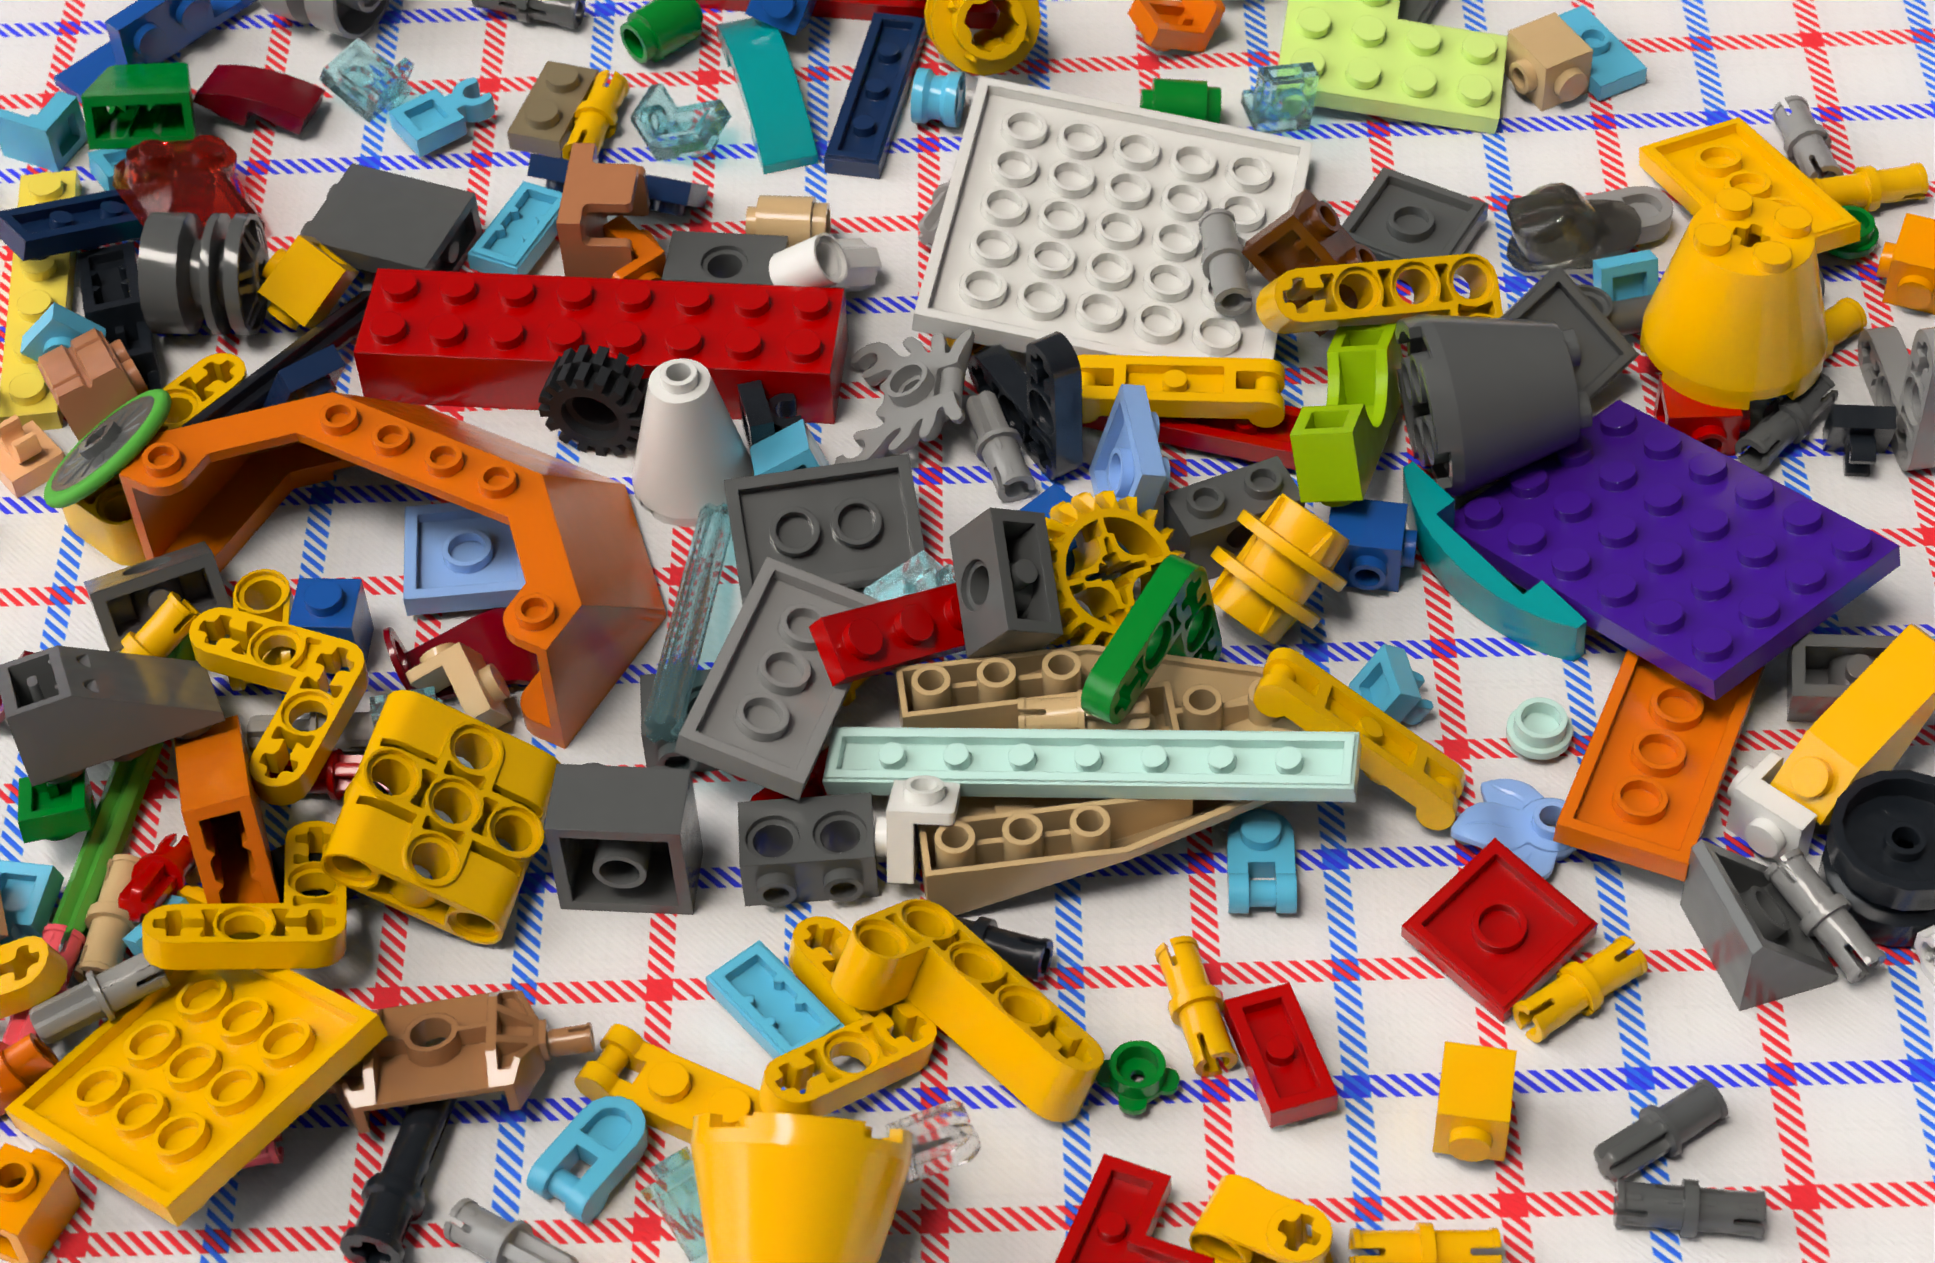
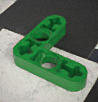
[1081,554,1222,725]

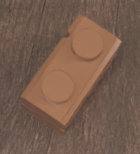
[37,328,149,441]

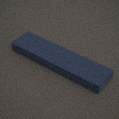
[824,12,927,179]

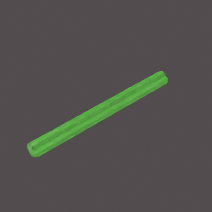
[52,633,196,944]

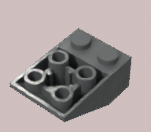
[0,645,225,787]

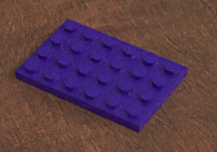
[1453,400,1901,701]

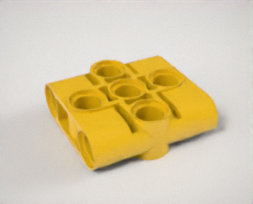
[320,690,561,945]

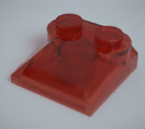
[113,135,265,229]

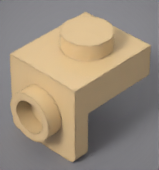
[405,642,513,729]

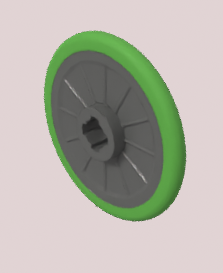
[44,389,172,508]

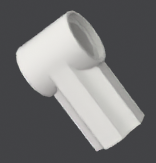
[769,232,882,292]

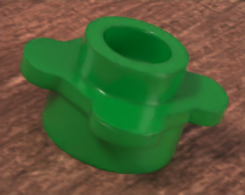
[1096,1040,1179,1115]

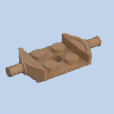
[328,989,595,1133]

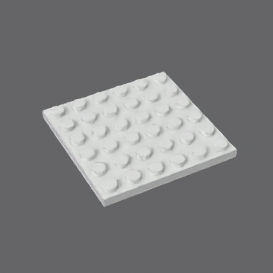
[912,76,1313,389]

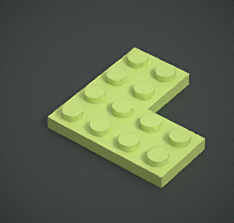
[1273,0,1508,134]

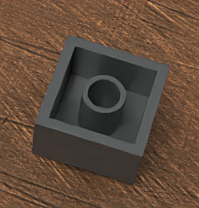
[544,763,703,915]

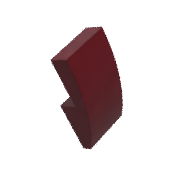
[193,65,325,135]

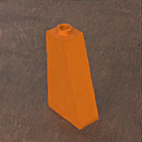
[174,715,281,904]

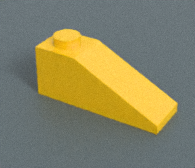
[1770,624,1935,825]

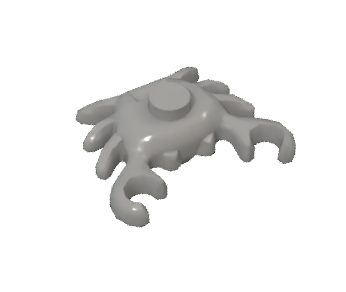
[834,329,975,464]

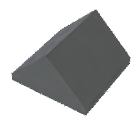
[1680,839,1839,1011]

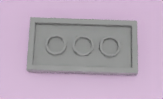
[674,557,882,800]

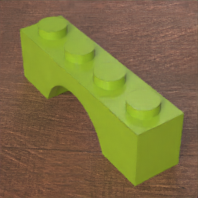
[1290,323,1403,507]

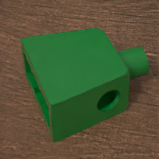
[81,62,197,150]

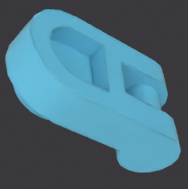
[1227,808,1297,914]
[527,1096,649,1224]

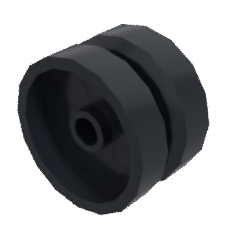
[1818,770,1935,947]

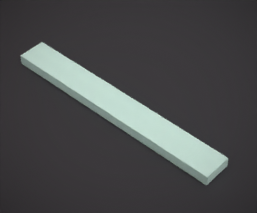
[822,727,1361,802]

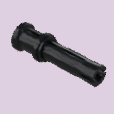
[340,1098,458,1263]

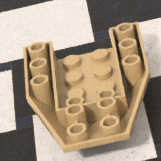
[895,644,1305,916]

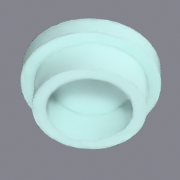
[1506,697,1573,760]

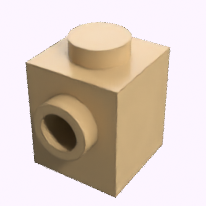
[1504,12,1593,112]

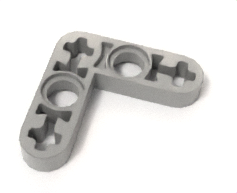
[1858,326,1935,471]

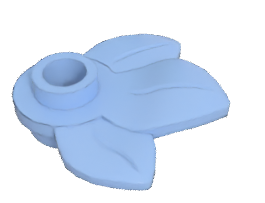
[1451,779,1577,879]

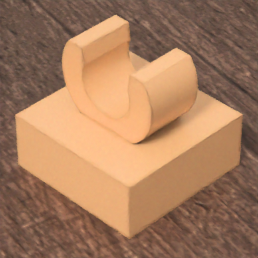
[0,414,65,499]

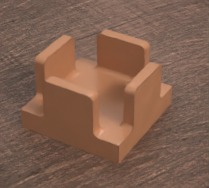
[556,143,650,278]

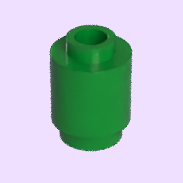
[620,0,703,63]
[1140,78,1221,123]

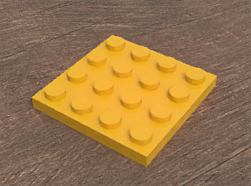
[4,936,388,1227]

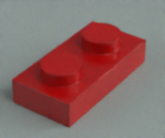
[1223,982,1338,1129]

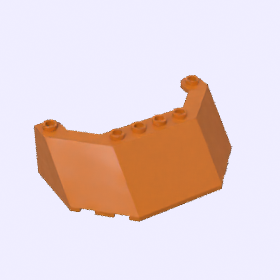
[119,392,666,749]

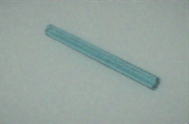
[643,502,731,743]

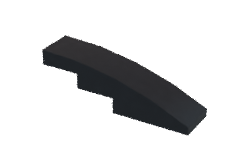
[76,241,163,390]

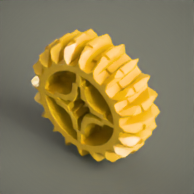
[1045,491,1186,646]

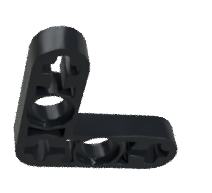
[968,331,1083,480]

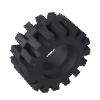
[538,345,649,456]

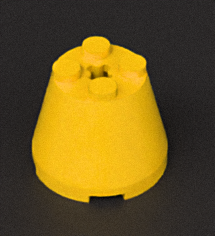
[1640,188,1828,410]
[691,1112,913,1263]

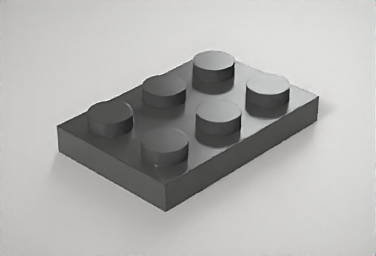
[724,454,928,605]

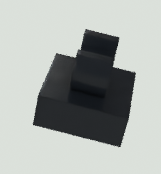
[737,380,802,451]
[1823,404,1896,477]

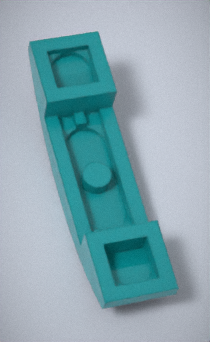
[716,17,818,174]
[1403,461,1587,662]

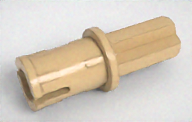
[1018,689,1151,730]

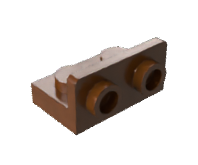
[1241,189,1378,337]

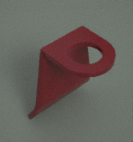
[383,608,539,701]

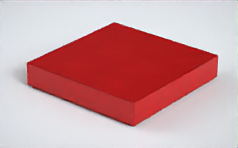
[1401,838,1598,1023]

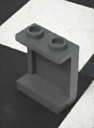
[300,163,483,273]

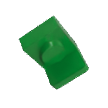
[18,769,97,843]

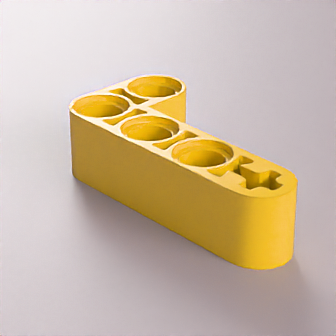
[1256,253,1503,334]
[62,353,248,566]
[830,899,1104,1122]

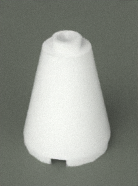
[632,358,753,527]

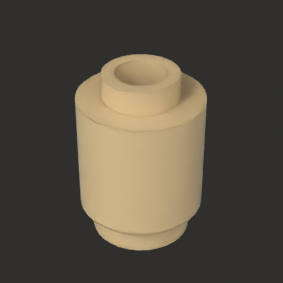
[746,195,831,247]

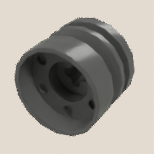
[138,212,269,335]

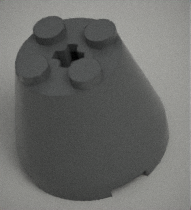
[1395,314,1593,499]

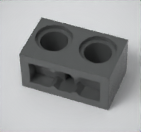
[738,792,879,907]

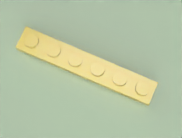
[0,170,82,430]

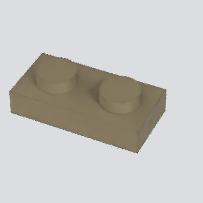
[507,61,599,158]

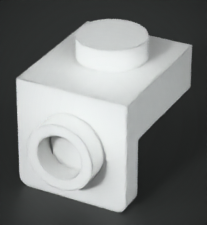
[1726,751,1817,869]
[875,775,960,884]

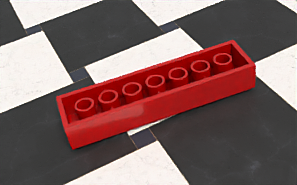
[353,268,849,424]

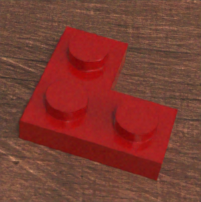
[1055,1154,1215,1263]

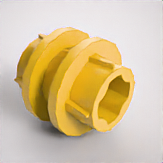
[924,0,1041,76]
[1210,493,1350,645]

